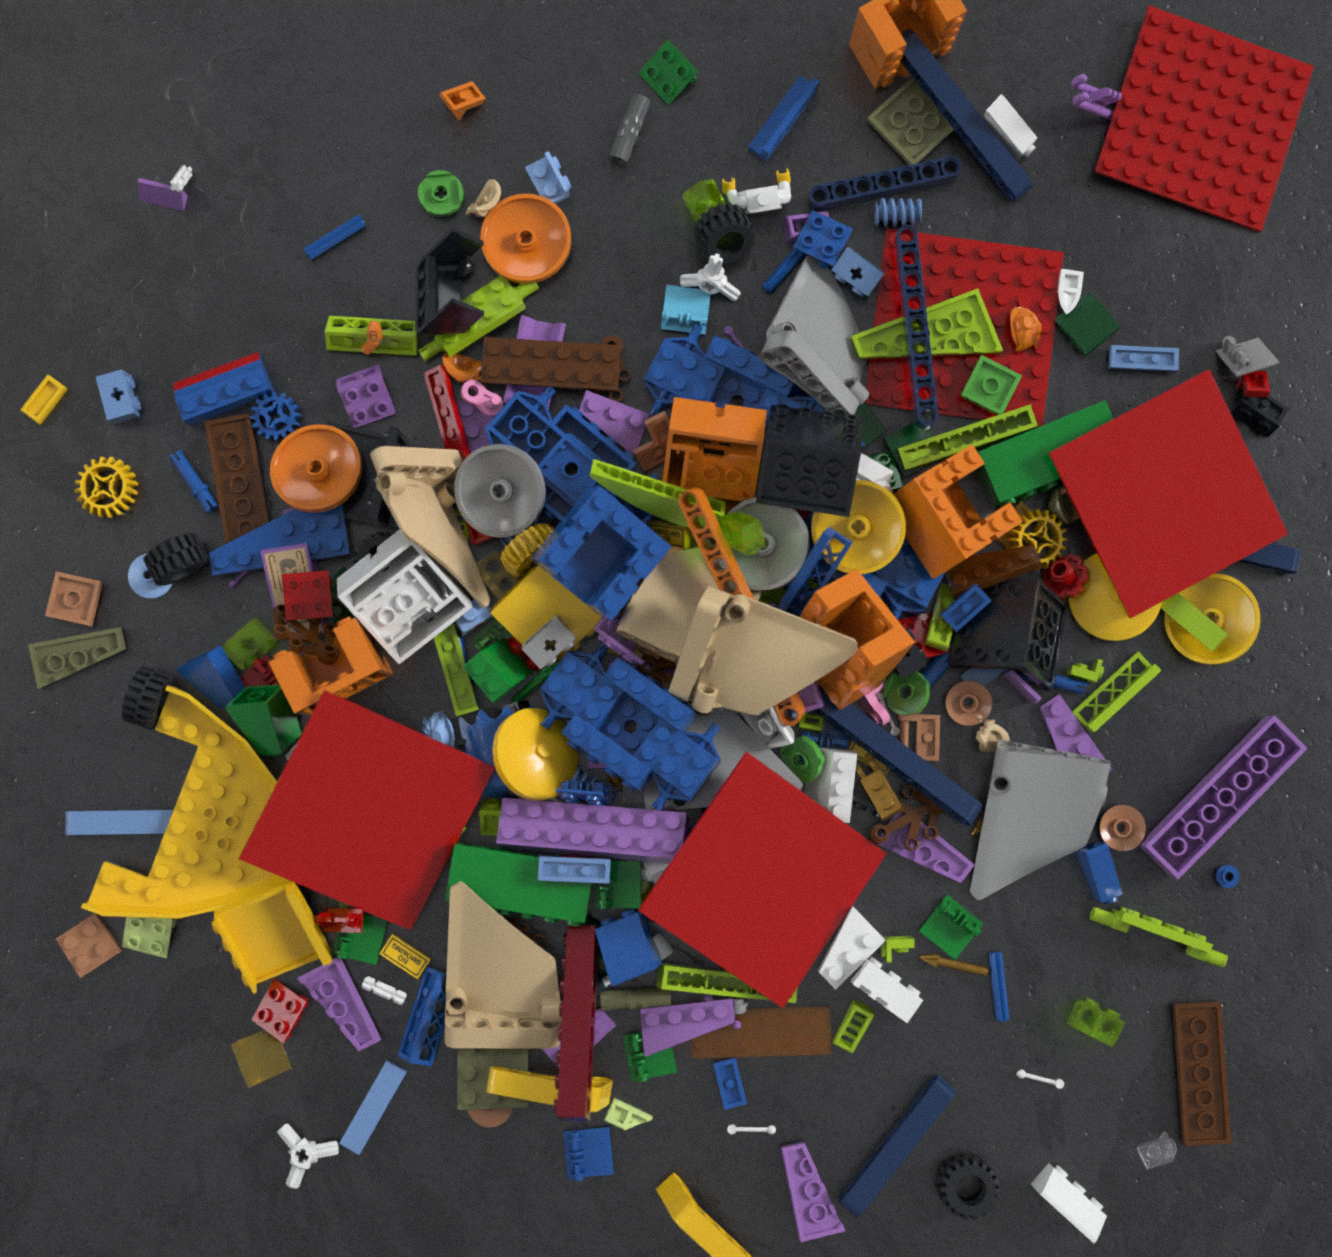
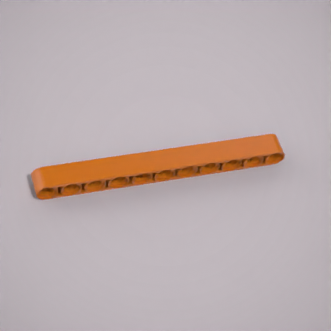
[678,487,805,726]

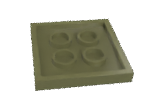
[867,77,955,165]
[457,1048,529,1111]

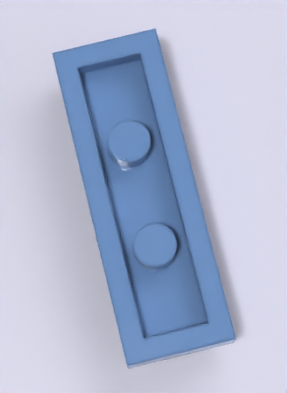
[1109,345,1179,372]
[538,856,611,883]

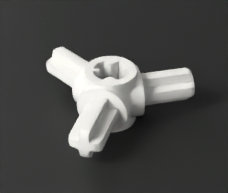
[680,254,740,301]
[277,1123,339,1189]

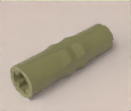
[600,987,671,1011]

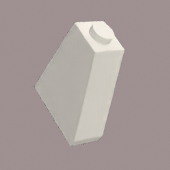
[983,94,1037,161]

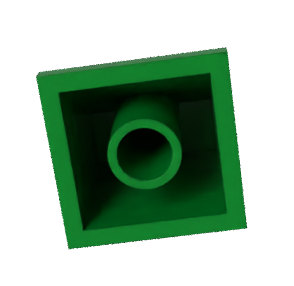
[462,637,534,703]
[225,684,301,757]

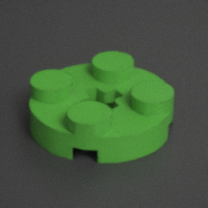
[418,170,464,217]
[883,671,930,715]
[779,736,826,783]

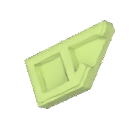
[604,1098,653,1130]

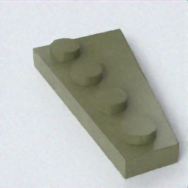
[28,627,126,689]

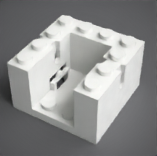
[337,529,472,664]

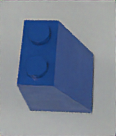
[595,908,663,986]

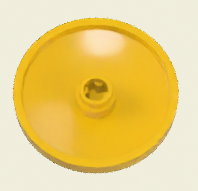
[811,480,906,574]
[1068,554,1162,641]
[1165,573,1260,665]
[492,708,578,801]

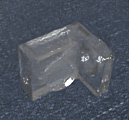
[1137,1132,1177,1170]

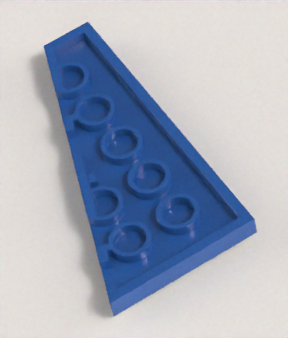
[209,504,351,576]

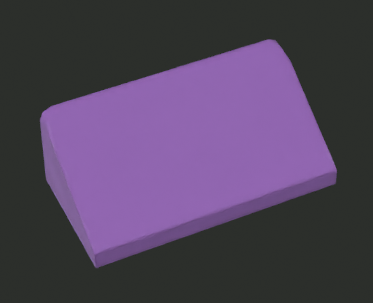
[137,178,188,211]

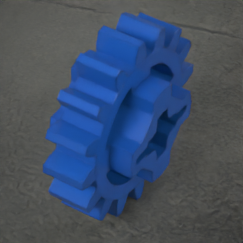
[250,391,301,442]

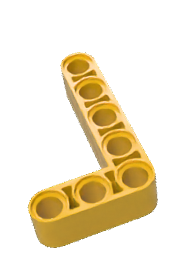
[486,1066,613,1112]
[656,1172,752,1257]

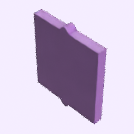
[1002,669,1042,704]

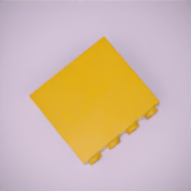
[490,564,601,667]
[212,881,332,994]

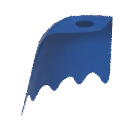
[459,705,549,799]

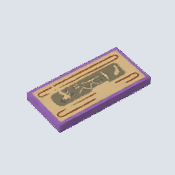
[261,542,325,633]

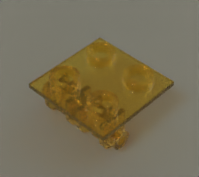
[231,1030,291,1088]

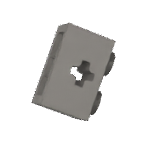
[522,614,576,669]

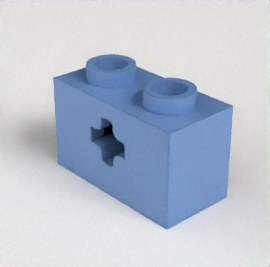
[832,247,886,297]
[96,370,141,424]

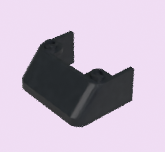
[415,228,484,336]

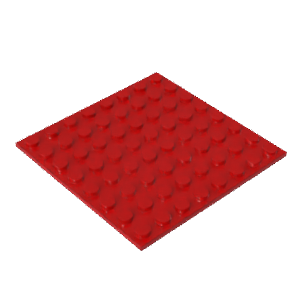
[1094,5,1314,232]
[865,228,1064,428]
[1048,369,1288,619]
[239,690,495,930]
[638,752,887,1008]

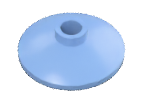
[128,553,173,599]

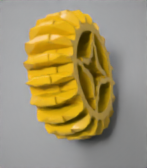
[74,457,138,518]
[1006,509,1068,570]
[500,523,554,577]

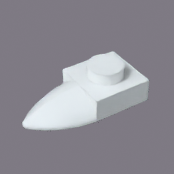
[1057,269,1084,314]

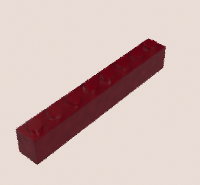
[553,925,599,1121]

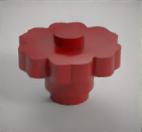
[1042,554,1090,600]

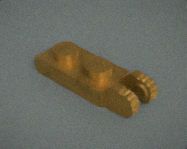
[856,755,903,821]

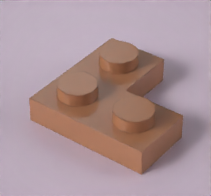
[632,411,670,472]

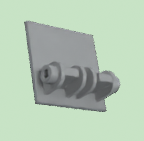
[1216,336,1279,377]

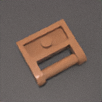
[898,714,940,761]

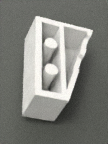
[817,906,886,990]
[848,956,923,1023]

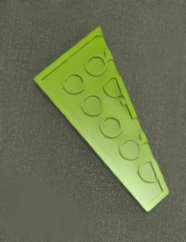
[851,289,1003,359]

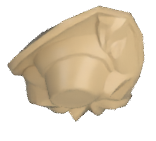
[465,179,501,218]
[975,719,1010,753]

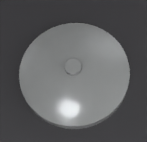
[454,444,546,537]
[719,498,810,591]

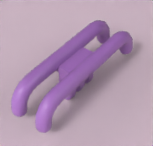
[1071,74,1122,120]

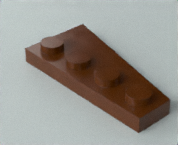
[945,544,1043,600]

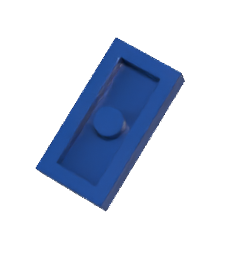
[940,583,991,632]
[713,1057,747,1110]

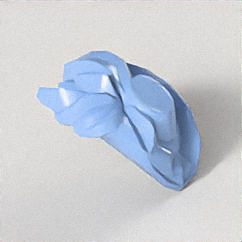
[421,711,455,748]

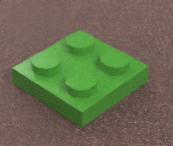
[960,355,1022,415]

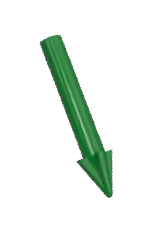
[511,661,560,703]

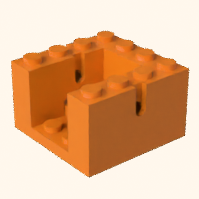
[849,0,967,90]
[662,397,767,514]
[893,444,1023,579]
[800,569,915,710]
[269,617,393,716]

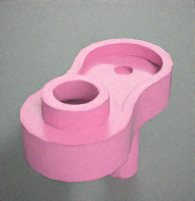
[461,380,503,417]
[857,679,890,727]

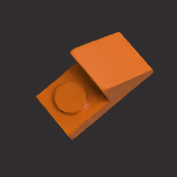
[439,81,486,121]

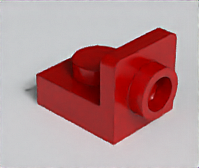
[1238,371,1270,398]

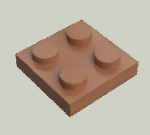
[45,571,103,626]
[56,913,122,978]

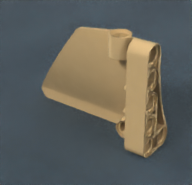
[370,446,490,608]
[616,544,762,664]
[668,586,859,715]
[444,882,563,1049]

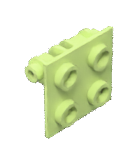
[122,917,177,959]

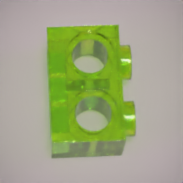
[718,510,765,555]
[1066,998,1125,1047]

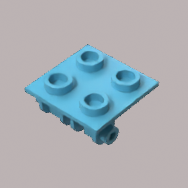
[661,285,711,335]

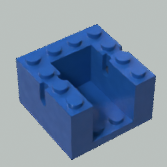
[531,485,671,620]

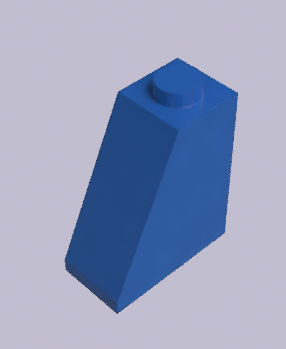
[176,645,245,709]
[1075,841,1123,905]

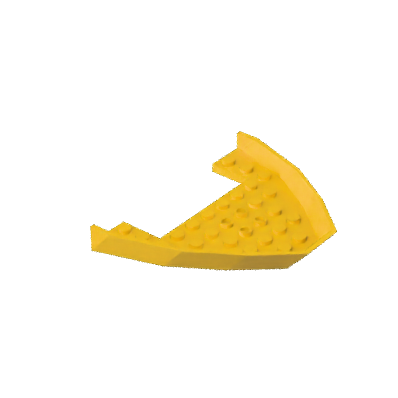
[81,686,290,919]

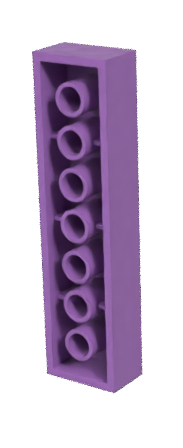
[1138,715,1308,879]
[496,798,690,864]

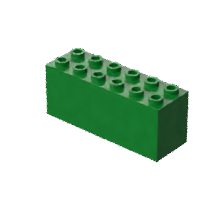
[975,400,1114,509]
[445,842,592,926]

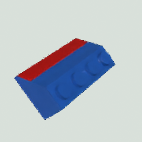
[173,352,274,426]

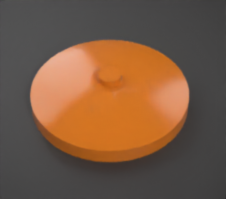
[480,194,571,284]
[270,424,363,513]

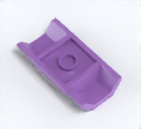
[503,315,566,410]

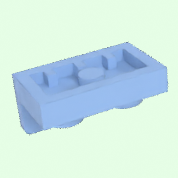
[525,151,572,204]

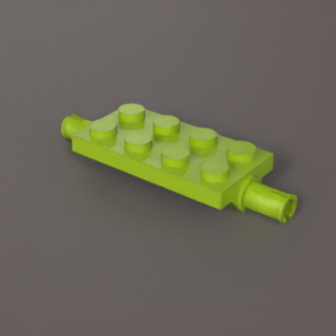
[418,276,539,362]
[1090,907,1228,968]

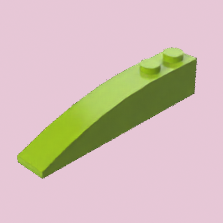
[898,404,1038,471]
[589,459,726,529]
[655,962,798,1003]

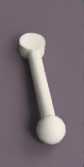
[875,691,900,736]
[1017,1069,1064,1089]
[727,1124,776,1135]

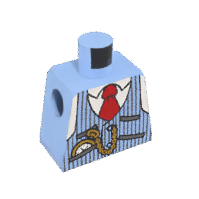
[454,599,495,637]

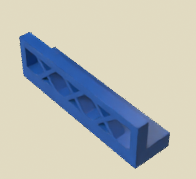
[748,75,820,161]
[777,527,853,616]
[398,966,454,1066]

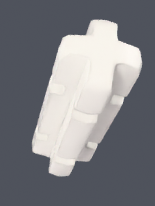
[170,165,192,192]
[362,976,407,1005]

